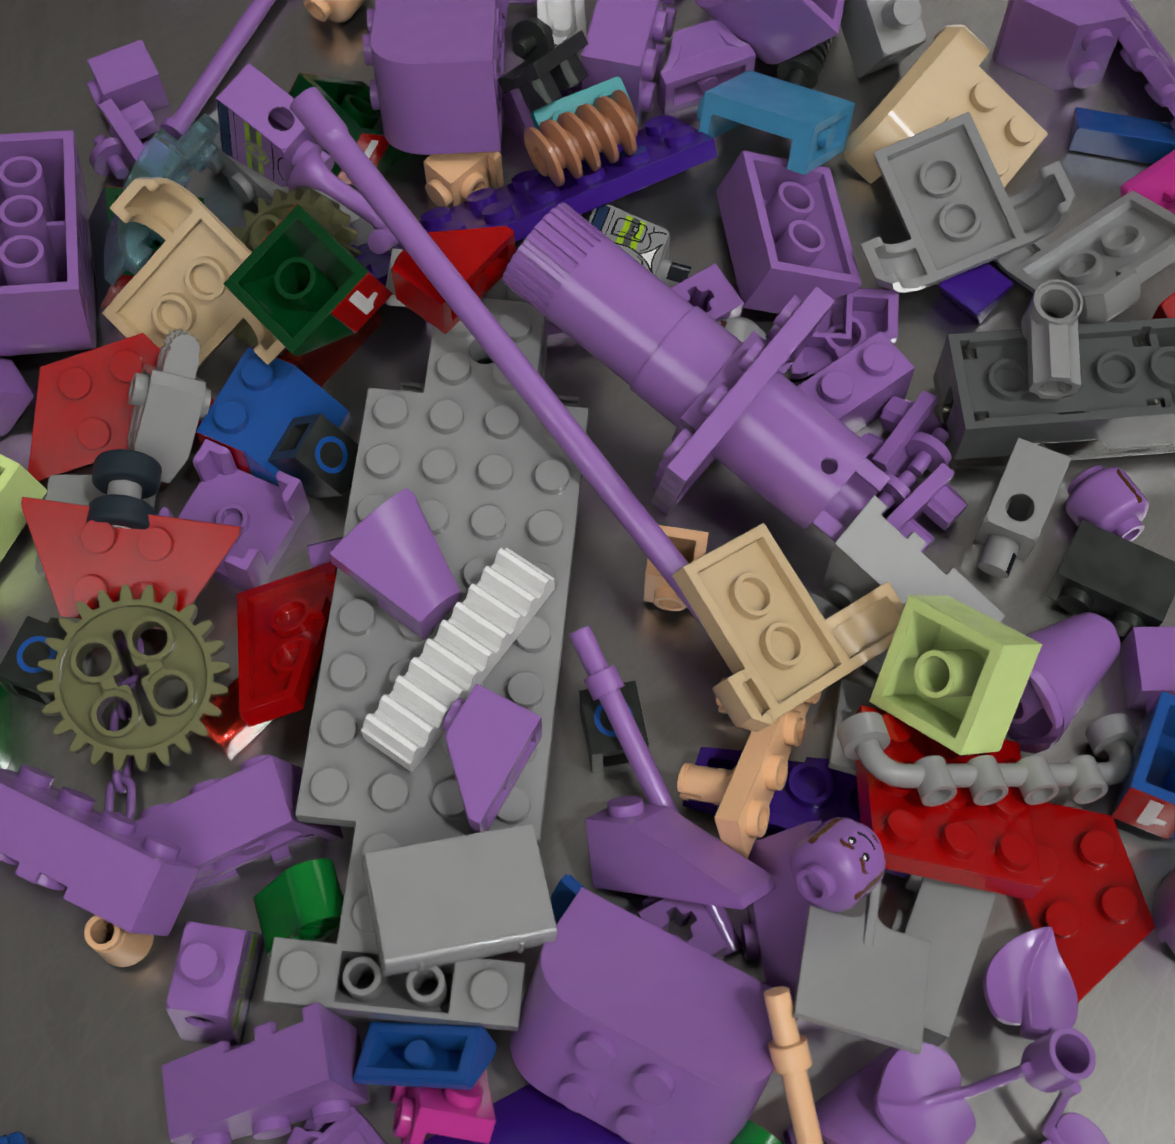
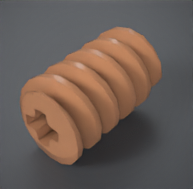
[524,89,638,187]

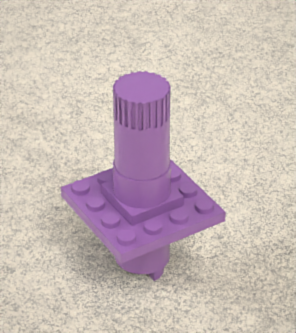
[502,202,890,542]

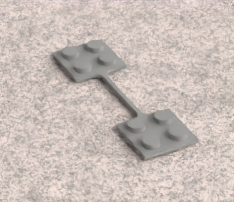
[792,679,931,1055]

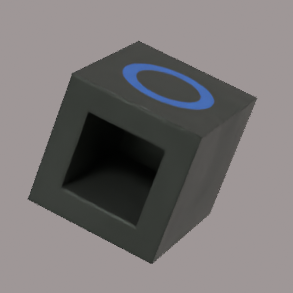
[267,413,359,498]
[0,616,92,707]
[579,681,649,773]

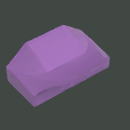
[657,18,756,115]

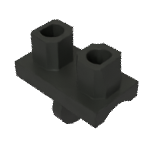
[497,17,589,111]

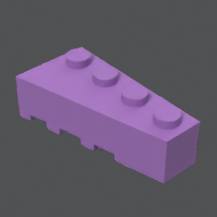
[0,764,199,936]

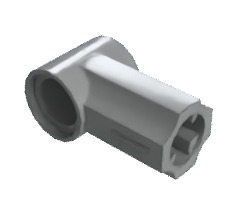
[1021,279,1083,399]

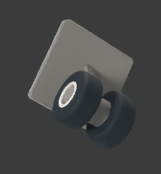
[35,449,162,576]

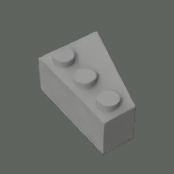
[822,495,1005,623]

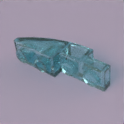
[104,113,219,285]

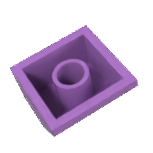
[993,0,1126,91]

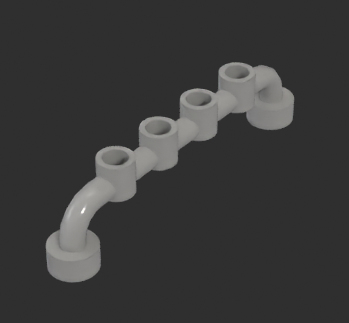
[836,712,1138,806]

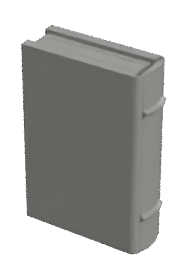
[362,823,557,977]

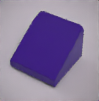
[938,263,1014,324]

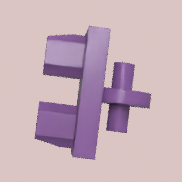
[89,98,180,179]
[861,390,952,478]
[876,463,968,553]

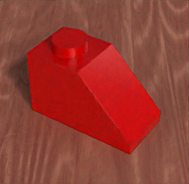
[391,226,516,334]

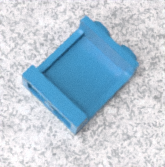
[697,70,855,175]

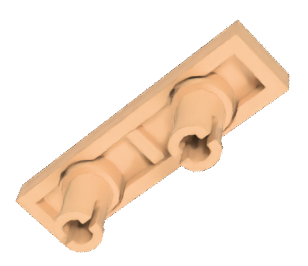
[677,677,822,859]

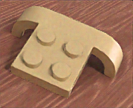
[843,24,1048,188]
[102,177,286,370]
[672,523,904,732]

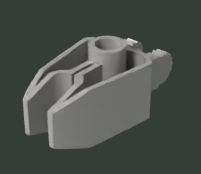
[127,328,211,483]

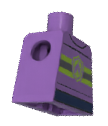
[216,63,335,187]
[166,921,265,1047]

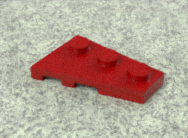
[237,562,338,727]

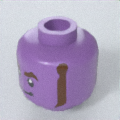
[1066,465,1149,541]
[791,817,886,912]

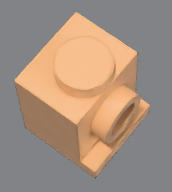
[423,151,504,208]

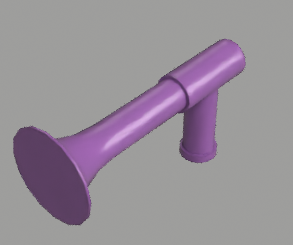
[288,143,404,254]

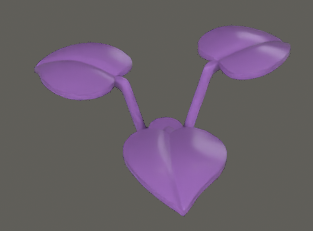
[873,927,1110,1144]

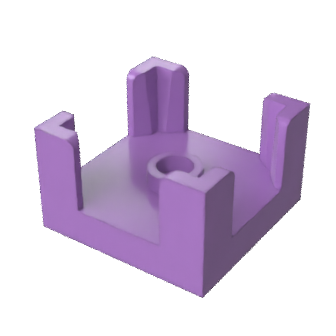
[158,439,310,591]

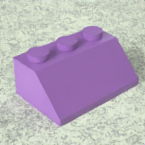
[716,150,862,314]
[741,820,838,1032]

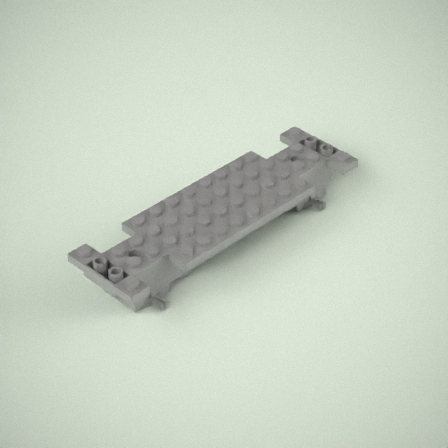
[263,248,589,1031]

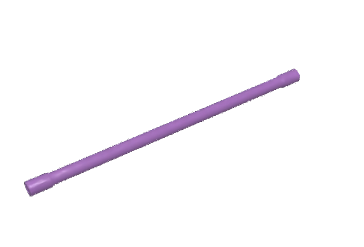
[290,87,719,652]

